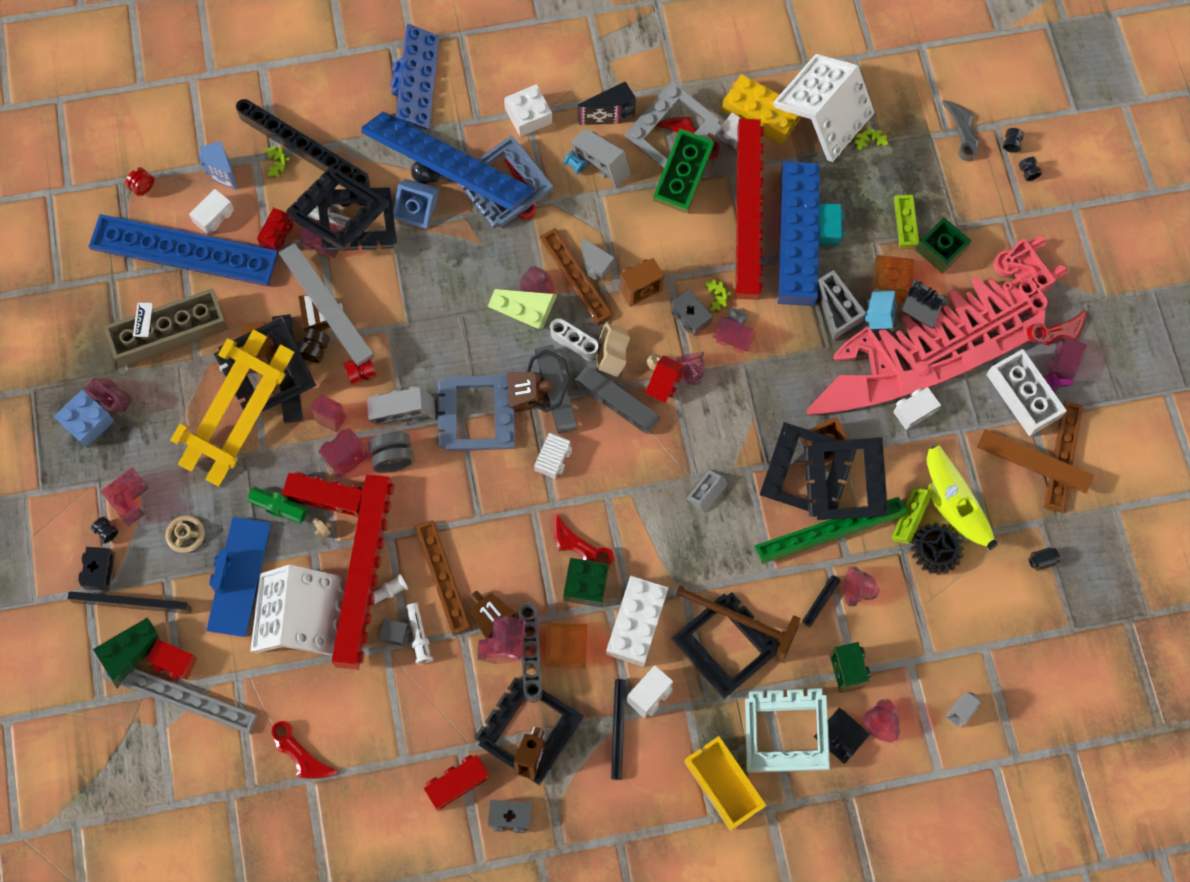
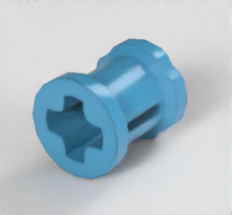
[563,150,588,175]

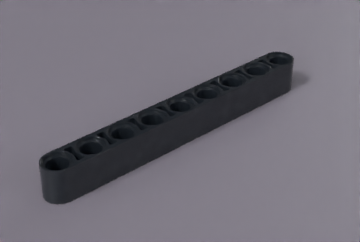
[236,99,371,188]

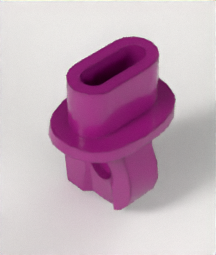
[1043,373,1074,393]

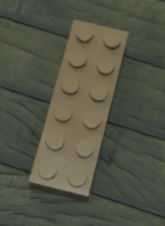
[104,288,229,367]

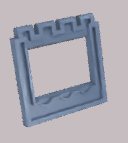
[458,135,554,228]
[438,375,515,451]

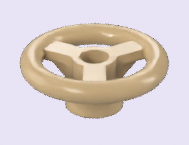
[165,515,205,553]

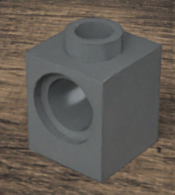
[379,619,411,647]

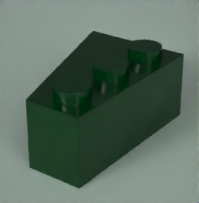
[93,617,161,689]

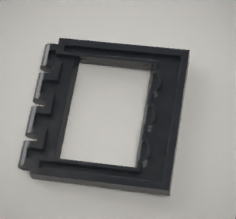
[286,168,389,252]
[318,187,397,252]
[214,317,317,412]
[759,422,857,511]
[804,437,888,520]
[671,592,780,700]
[474,677,584,786]

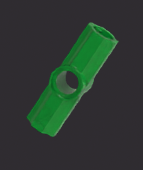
[247,486,308,524]

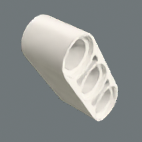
[550,319,598,361]

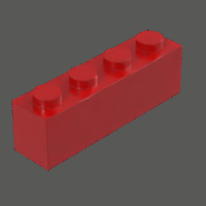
[282,472,363,517]

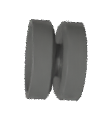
[368,432,415,473]

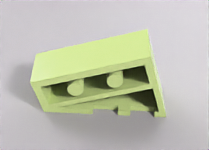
[488,289,557,329]

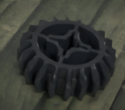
[910,522,964,575]

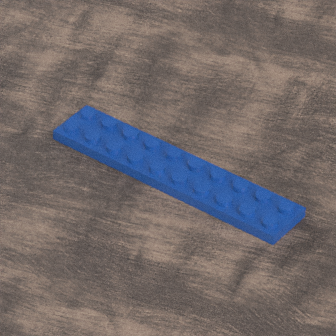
[361,111,533,211]
[89,214,278,287]

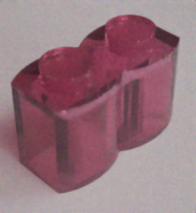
[85,378,132,412]

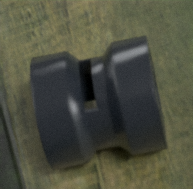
[1003,128,1024,153]
[1018,156,1043,182]
[90,516,119,544]

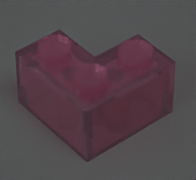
[100,467,149,526]
[477,616,525,664]

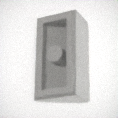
[686,470,728,512]

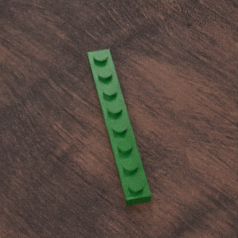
[754,496,907,564]

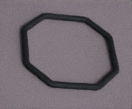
[526,349,570,412]

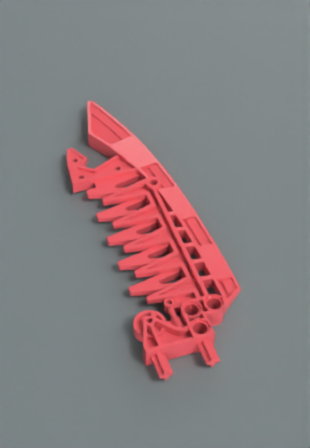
[807,236,1067,415]

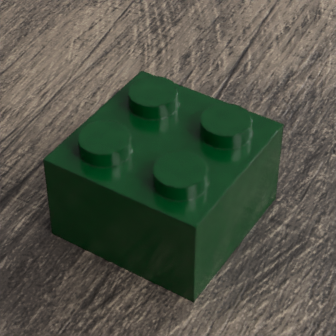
[915,217,972,274]
[563,558,609,608]
[829,642,871,693]

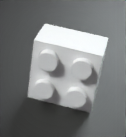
[504,84,552,137]
[627,665,673,718]

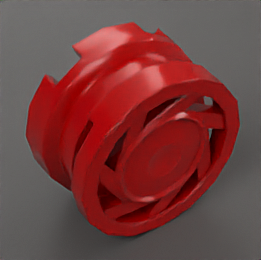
[125,167,155,196]

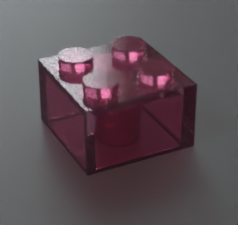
[318,427,368,479]

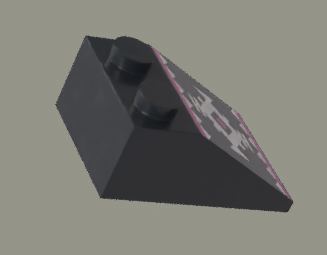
[578,81,636,125]

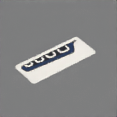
[133,303,152,337]

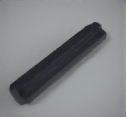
[802,575,840,627]

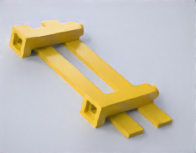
[170,329,294,487]

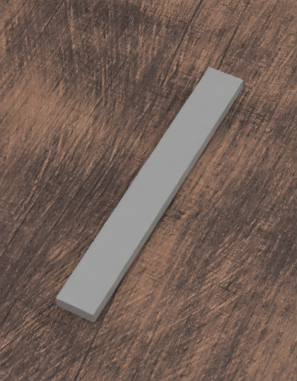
[279,243,374,366]
[101,668,258,734]

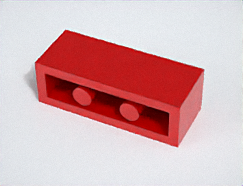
[424,755,490,811]

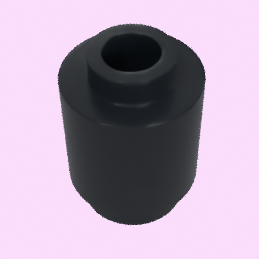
[1028,547,1060,571]

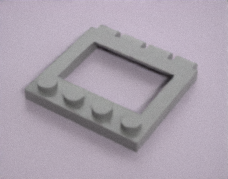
[624,81,723,169]

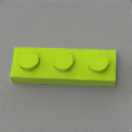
[894,195,919,248]
[891,488,932,544]

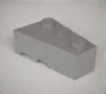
[571,128,631,189]
[818,270,866,341]
[367,386,437,425]

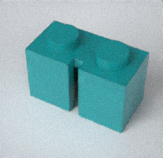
[818,204,844,246]

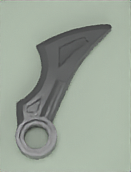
[942,100,979,161]

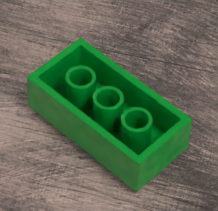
[653,129,714,213]

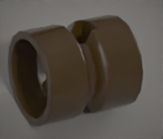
[299,329,330,363]

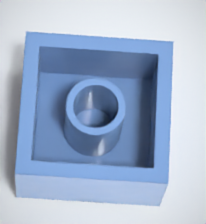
[54,390,114,448]

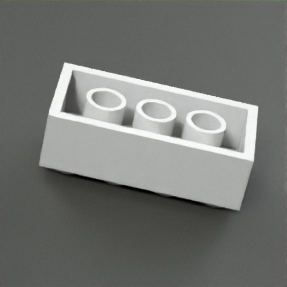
[986,349,1067,436]
[606,576,668,667]

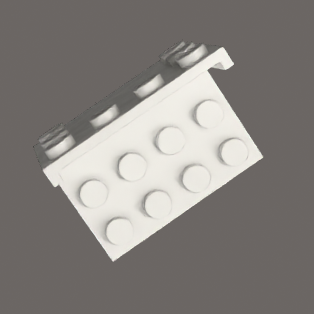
[773,54,874,162]
[250,565,347,656]

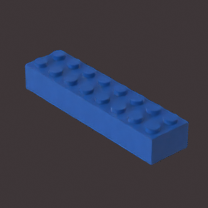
[777,161,820,306]

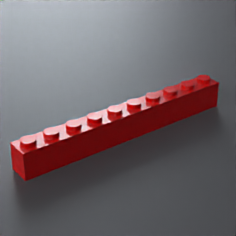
[735,119,764,300]
[331,474,394,670]

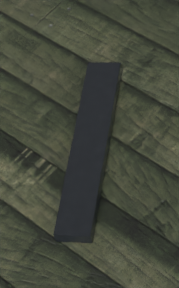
[272,314,304,424]
[67,591,192,614]

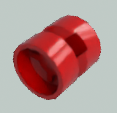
[343,359,377,386]

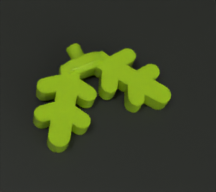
[854,126,888,151]
[265,146,290,178]
[705,280,731,313]

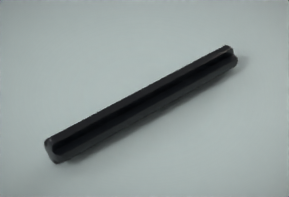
[611,679,626,780]

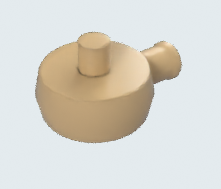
[647,354,661,371]
[312,518,331,538]

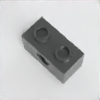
[671,290,713,336]
[488,800,532,833]

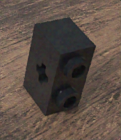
[78,547,115,591]

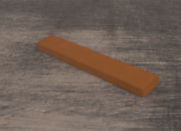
[540,228,613,326]
[1043,401,1083,513]
[977,429,1094,493]
[415,520,471,636]

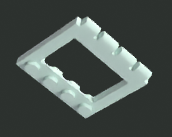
[745,688,830,773]

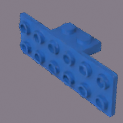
[390,24,439,130]
[206,517,271,637]

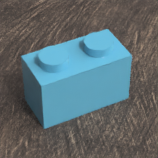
[865,291,897,329]

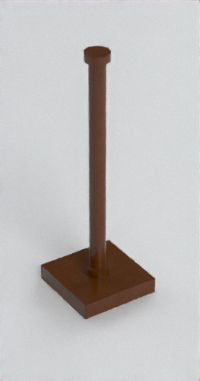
[675,585,801,663]

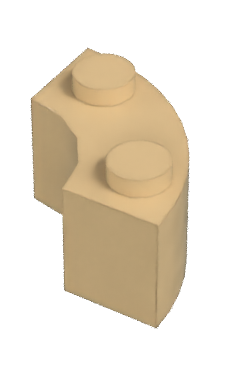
[596,322,630,377]

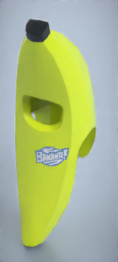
[927,445,998,550]

